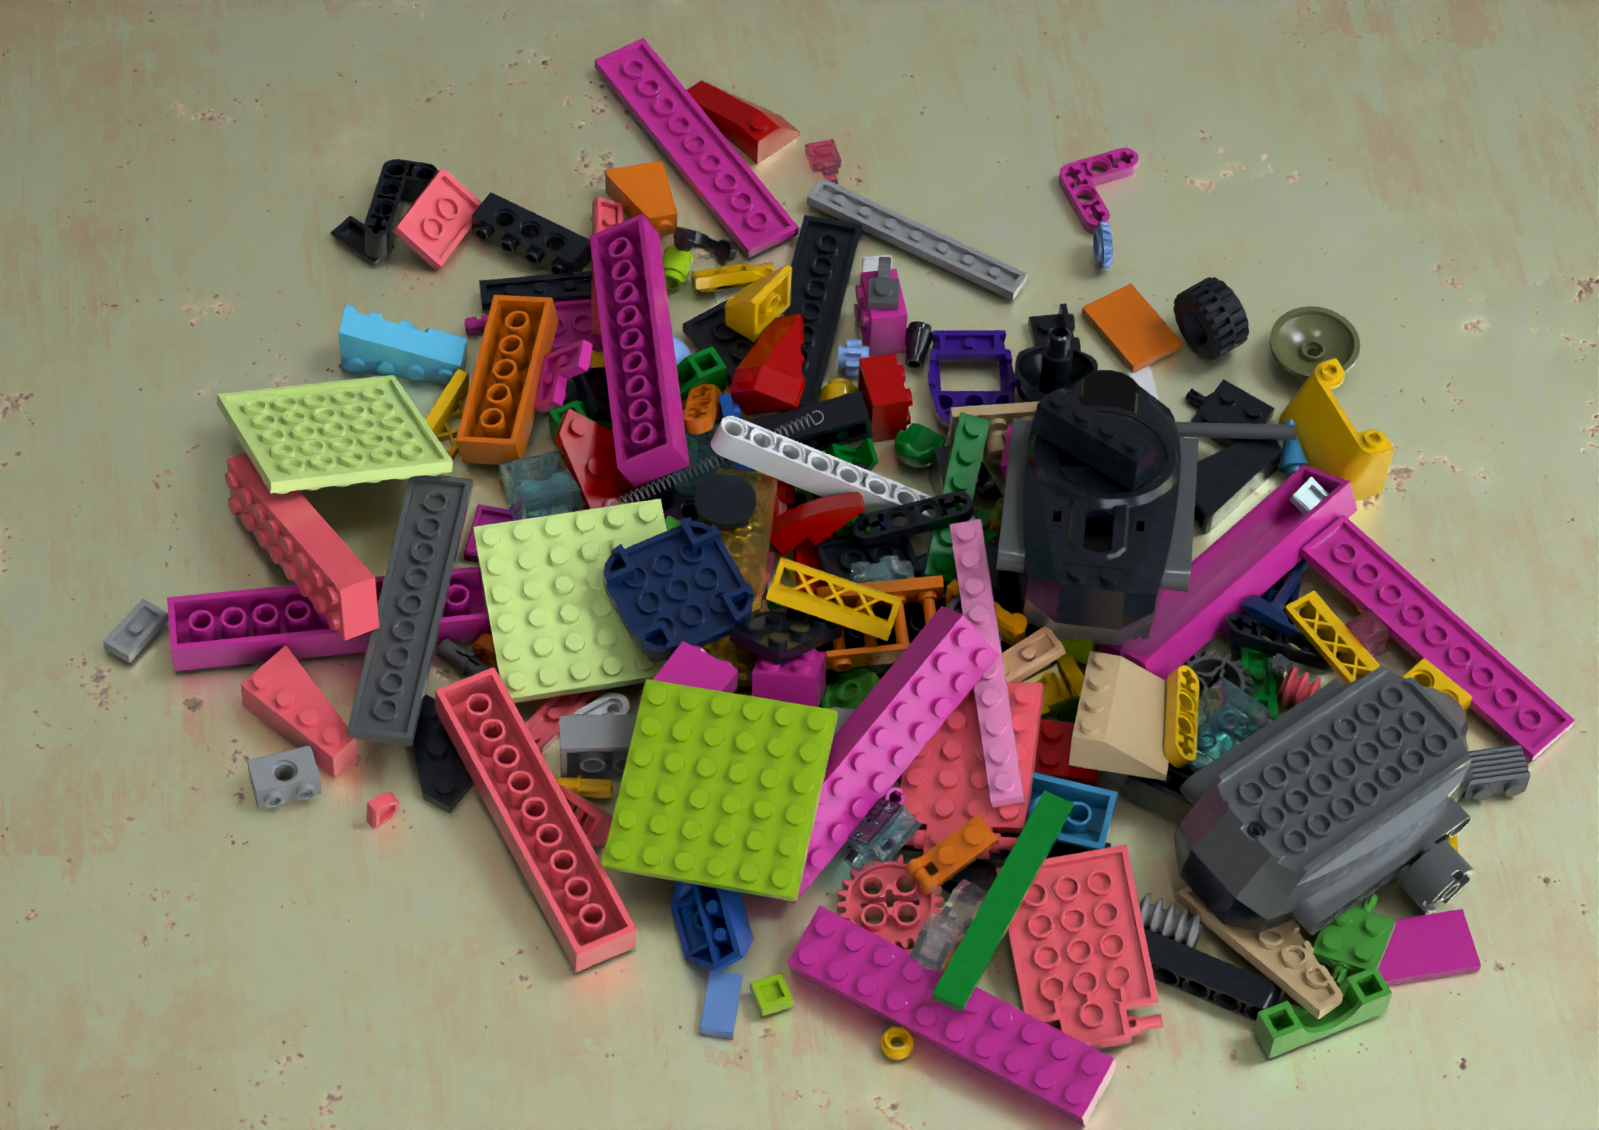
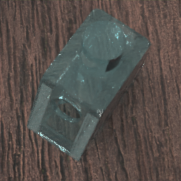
[844,798,921,872]

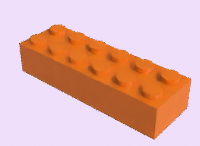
[456,295,559,466]

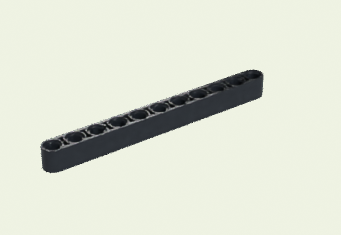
[941,859,1284,1022]

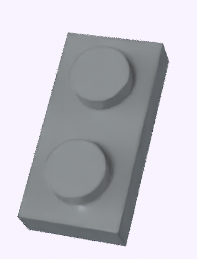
[103,599,169,663]

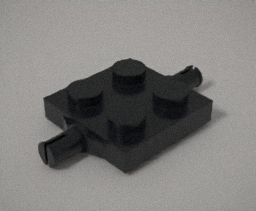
[1185,379,1279,448]

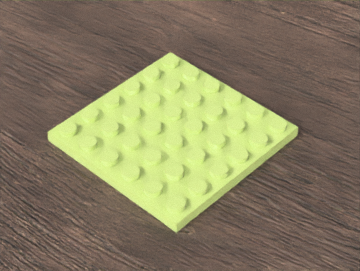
[217,375,453,494]
[473,499,668,703]

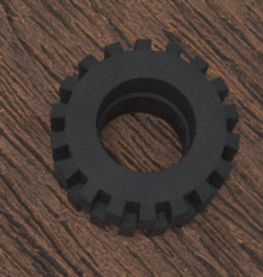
[1173,277,1249,360]

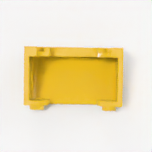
[1278,358,1394,502]

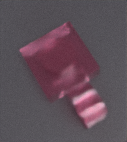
[805,139,841,184]

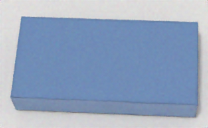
[700,970,743,1039]

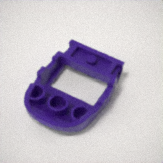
[928,330,1016,428]

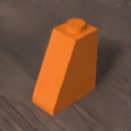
[605,161,678,236]

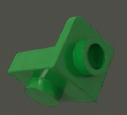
[826,438,879,471]

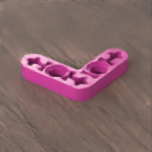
[1058,148,1139,234]

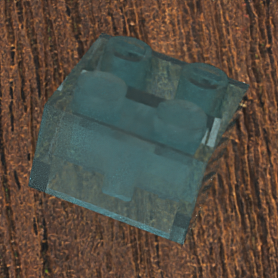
[499,451,580,521]
[1197,677,1272,761]

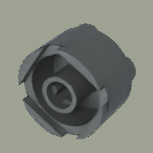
[1396,841,1475,915]

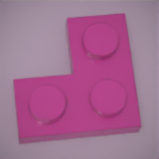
[533,339,593,414]

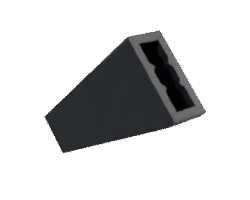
[1194,439,1282,534]

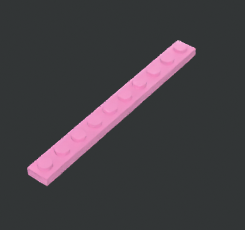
[950,519,1025,808]

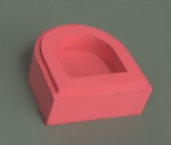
[366,792,400,828]

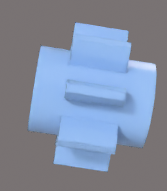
[838,339,869,376]

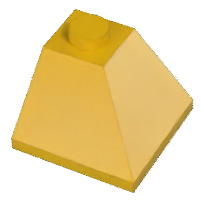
[724,265,792,342]

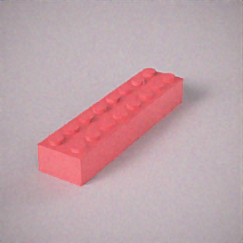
[225,453,379,640]

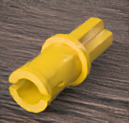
[554,775,613,799]

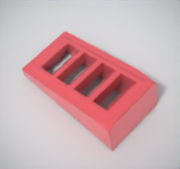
[559,785,613,847]

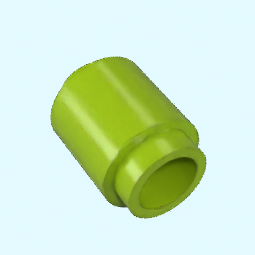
[662,246,693,290]

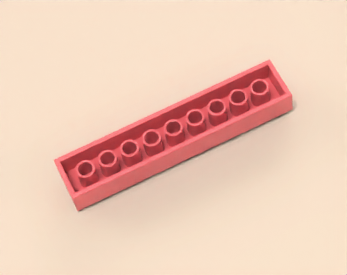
[435,667,637,973]

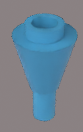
[1279,420,1310,477]

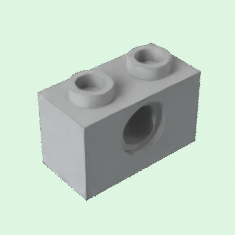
[247,745,322,809]

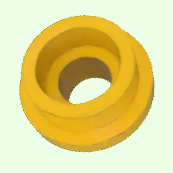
[880,1027,914,1060]

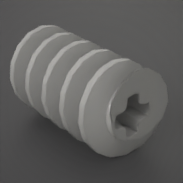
[1139,892,1204,949]

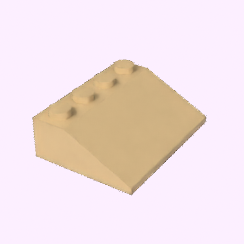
[1069,651,1169,781]

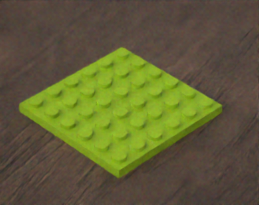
[602,679,839,902]

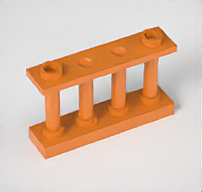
[815,575,944,672]

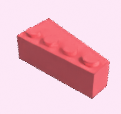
[240,645,357,778]

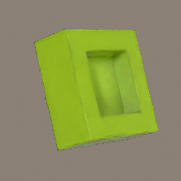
[750,973,794,1017]

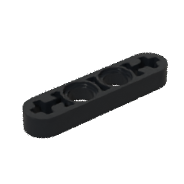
[853,491,974,546]
[1220,613,1340,671]

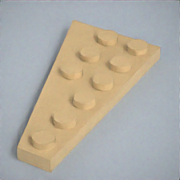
[1176,886,1343,1020]

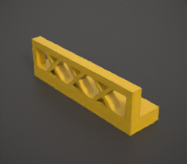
[425,369,470,475]
[766,557,902,641]
[1283,590,1380,684]

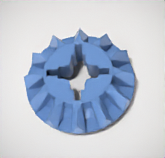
[1093,222,1113,269]

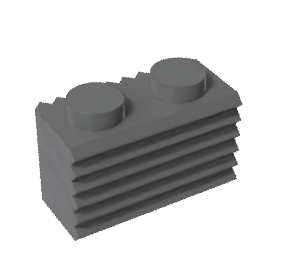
[1463,744,1530,800]

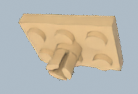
[947,401,1040,465]

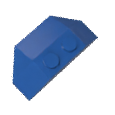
[670,881,754,972]

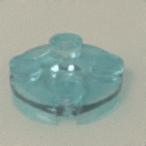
[850,556,915,583]

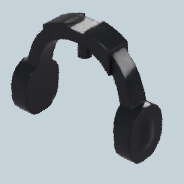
[673,227,737,262]

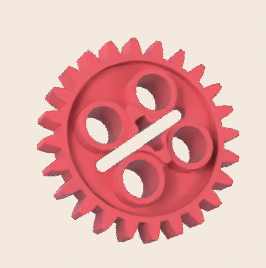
[836,854,944,950]

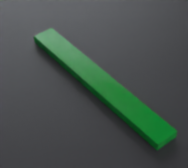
[931,790,1074,1013]

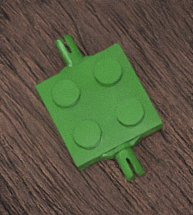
[1313,893,1396,987]

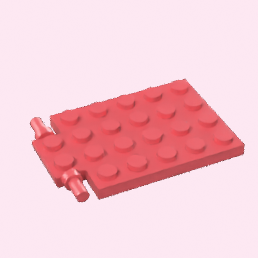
[892,682,1045,859]
[996,844,1163,1049]

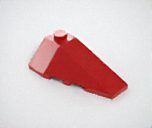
[687,80,800,164]
[728,314,805,416]

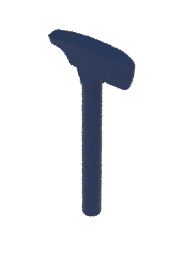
[1242,559,1310,636]

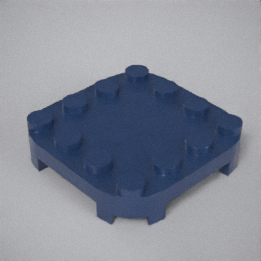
[603,517,754,663]

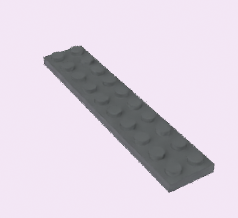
[347,475,473,746]

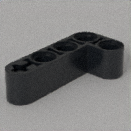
[364,159,438,258]

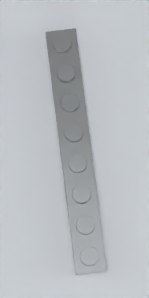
[807,178,1028,301]

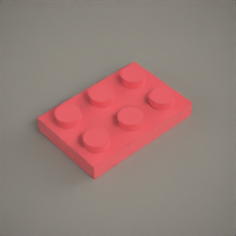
[392,168,482,270]

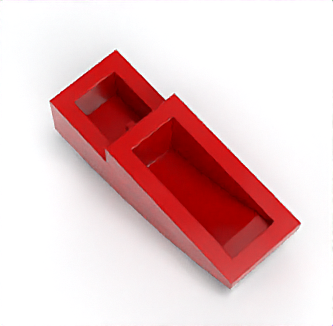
[765,492,865,555]

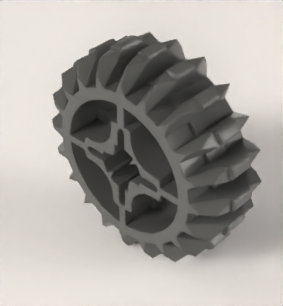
[1181,649,1255,731]

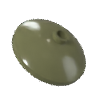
[1269,306,1360,380]

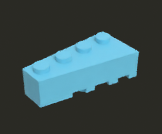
[339,304,468,385]

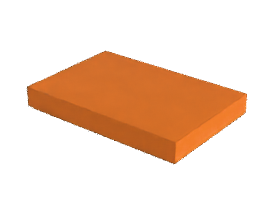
[1082,284,1183,373]

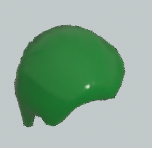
[894,423,946,468]

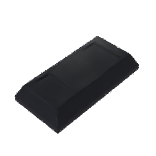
[330,215,395,265]

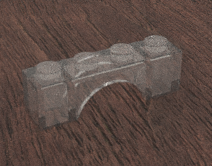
[909,879,988,972]

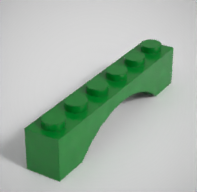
[549,346,727,450]

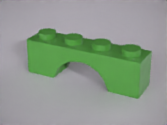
[1253,966,1392,1059]

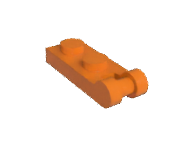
[905,813,1000,896]

